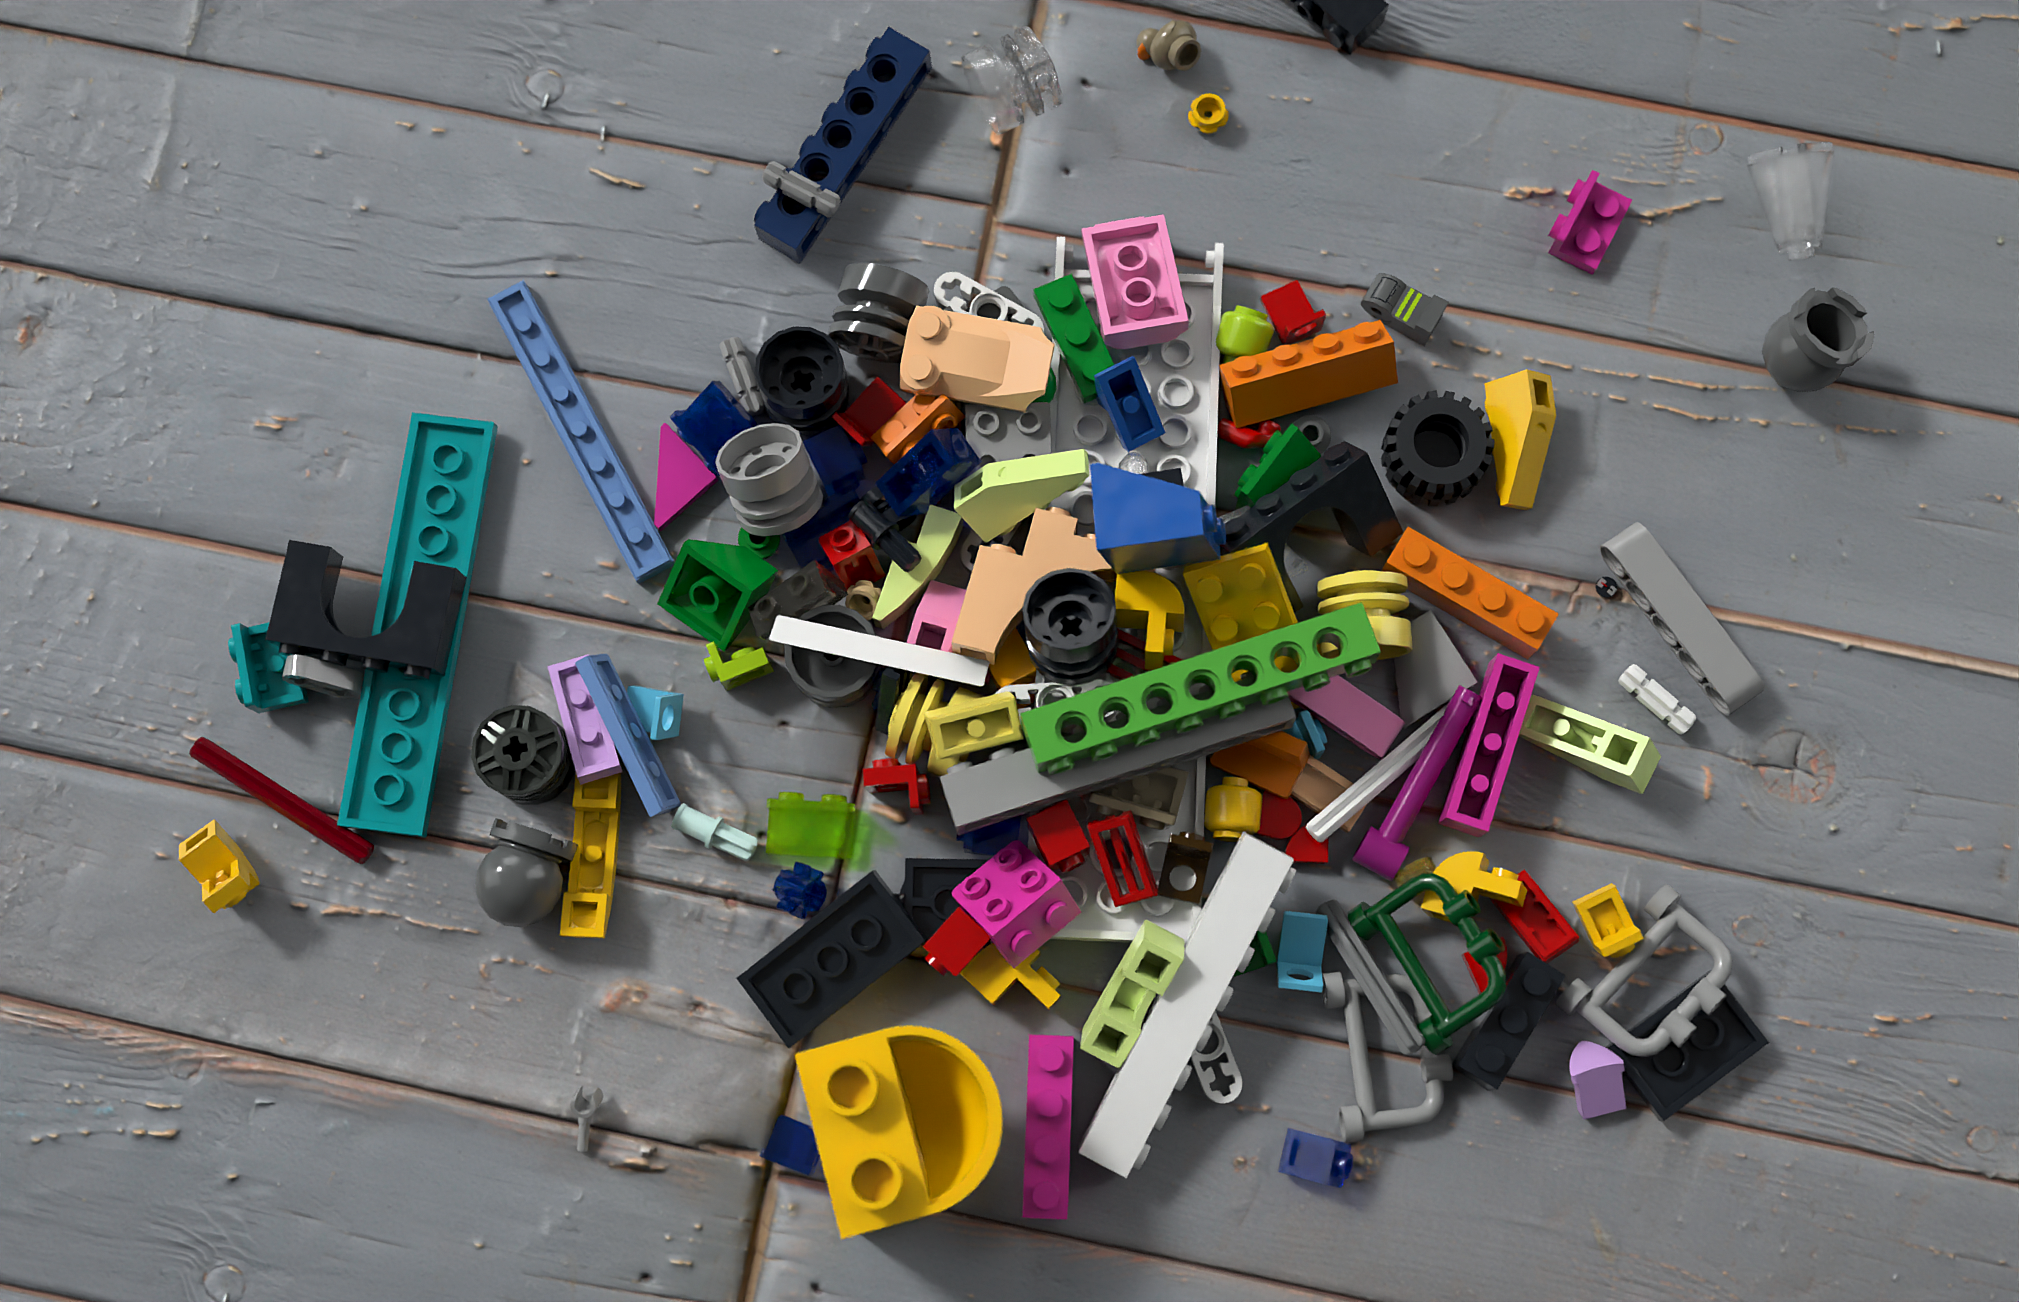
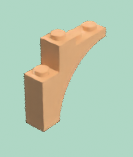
[951,507,1156,665]

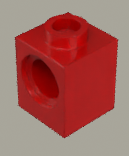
[1027,799,1090,874]
[923,906,990,977]

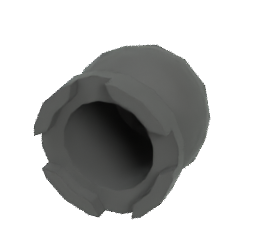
[1762,287,1874,392]
[475,818,578,927]

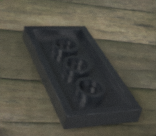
[736,870,928,1049]

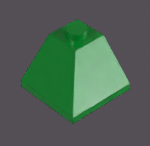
[657,539,778,652]

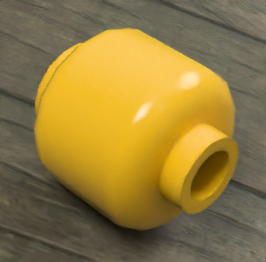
[1204,777,1262,842]

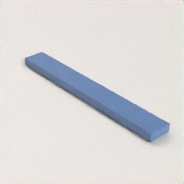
[487,280,675,584]

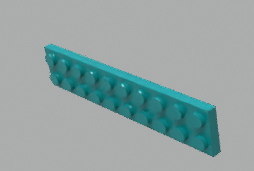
[337,412,498,838]

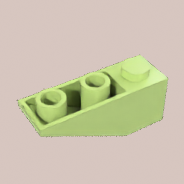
[954,449,1089,543]

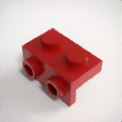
[863,758,931,815]

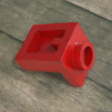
[818,520,886,592]

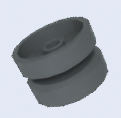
[784,605,883,708]

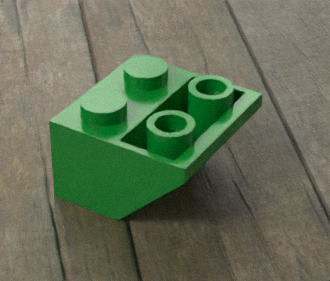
[1234,423,1322,516]

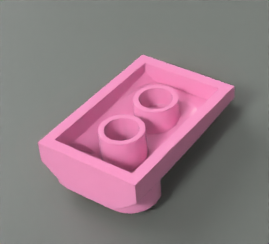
[1081,214,1189,349]

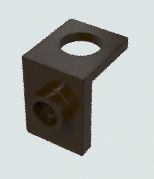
[1158,832,1214,905]

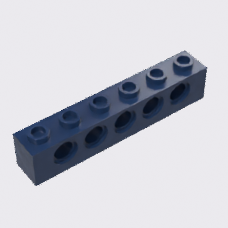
[754,27,932,264]

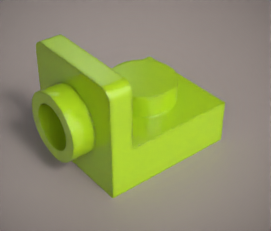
[703,641,774,691]

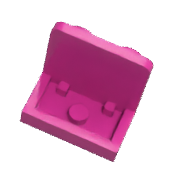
[952,840,1082,968]

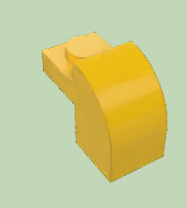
[1115,571,1184,670]
[179,819,260,914]
[1421,851,1527,923]
[960,943,1061,1010]

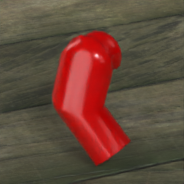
[1217,418,1281,449]

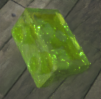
[766,792,857,860]

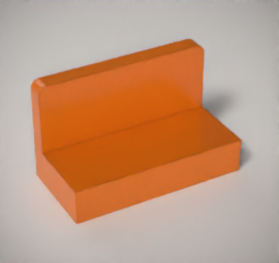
[1210,731,1310,799]

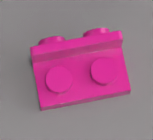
[1548,170,1632,275]

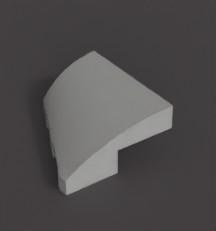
[1394,610,1478,730]

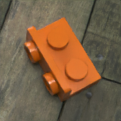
[871,394,965,474]

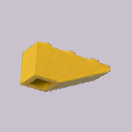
[1484,369,1556,510]

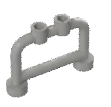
[1556,884,1733,1057]
[1321,972,1453,1143]

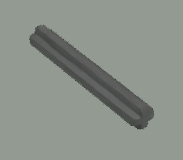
[1316,899,1425,1055]

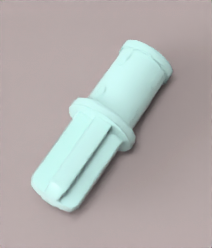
[671,803,758,861]

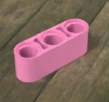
[1287,669,1405,760]

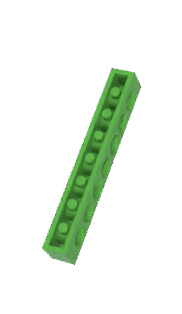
[1020,602,1381,775]

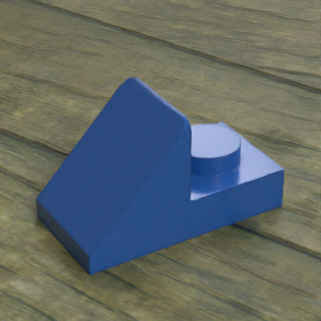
[1094,356,1166,452]

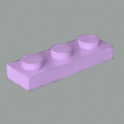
[547,654,622,785]

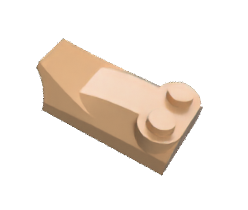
[900,306,1055,413]

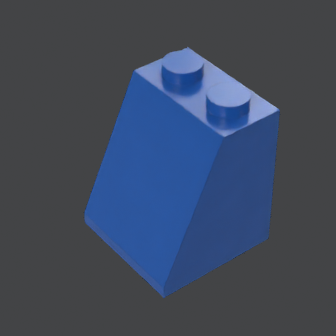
[1090,463,1226,574]

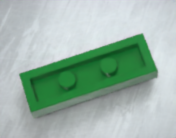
[1033,274,1115,404]

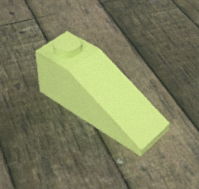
[1518,694,1661,794]

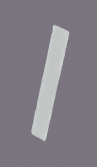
[769,615,989,686]

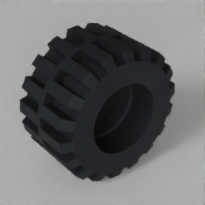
[1381,390,1494,506]

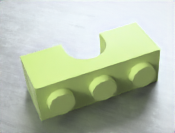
[1080,919,1185,1069]

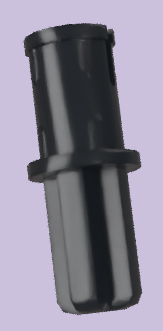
[848,499,922,572]

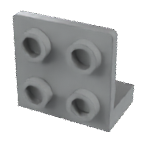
[965,402,1051,478]

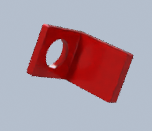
[1260,280,1326,345]
[832,377,907,446]

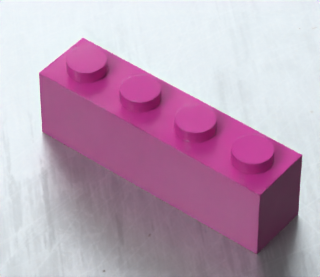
[1438,653,1540,838]
[1022,1034,1074,1220]

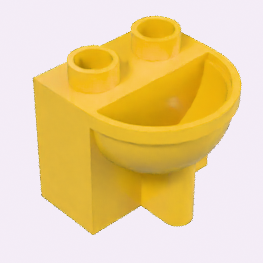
[794,1026,1003,1239]

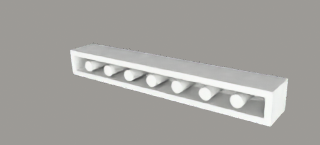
[1079,831,1296,1178]

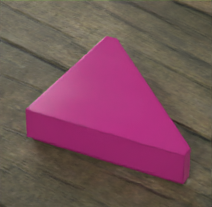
[654,423,718,532]

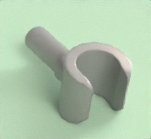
[570,1086,603,1152]

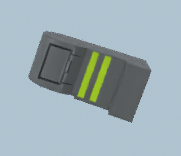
[1361,273,1449,346]

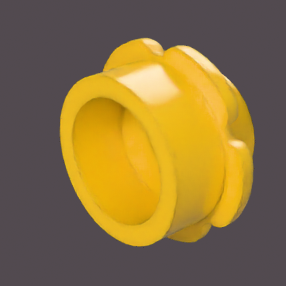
[1188,93,1229,134]

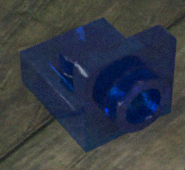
[1278,1128,1353,1188]

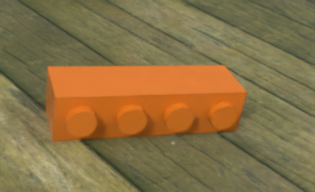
[1219,320,1398,428]
[1381,526,1559,660]

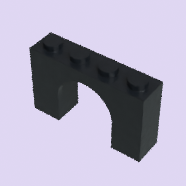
[1219,441,1404,613]
[265,540,467,680]

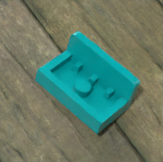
[228,623,309,713]

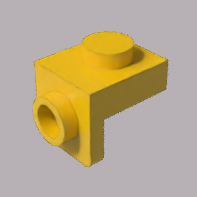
[1572,883,1644,958]

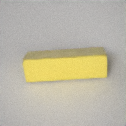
[924,691,1024,761]

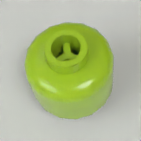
[1216,305,1274,363]

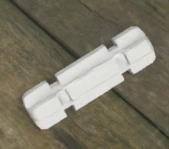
[1618,664,1696,735]

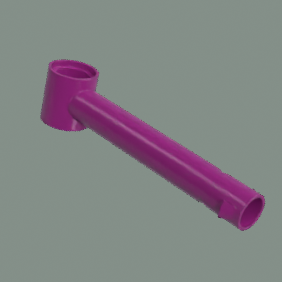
[1352,685,1482,881]

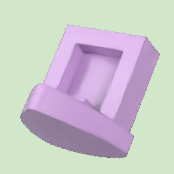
[1569,1041,1626,1120]

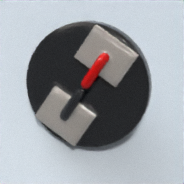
[1595,577,1617,598]

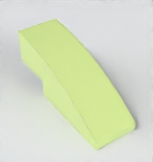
[872,504,964,629]

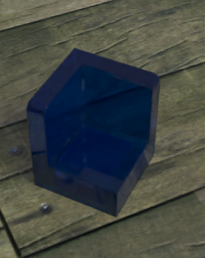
[760,1115,820,1176]

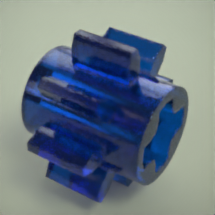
[773,861,827,919]

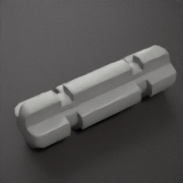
[762,161,841,217]
[719,337,766,417]

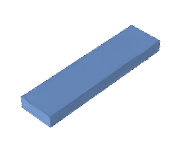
[575,653,681,817]

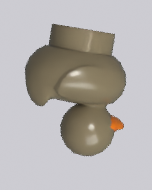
[1136,20,1201,71]

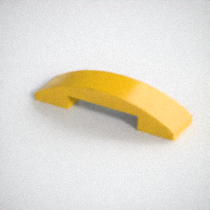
[559,773,621,939]

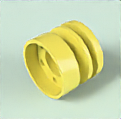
[1316,570,1413,660]
[885,672,986,777]

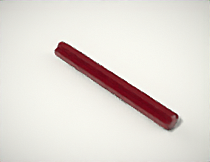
[189,737,375,864]

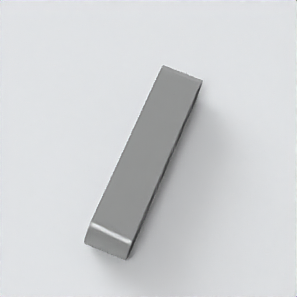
[1600,522,1764,716]

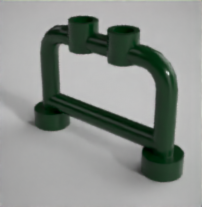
[1347,873,1506,1055]

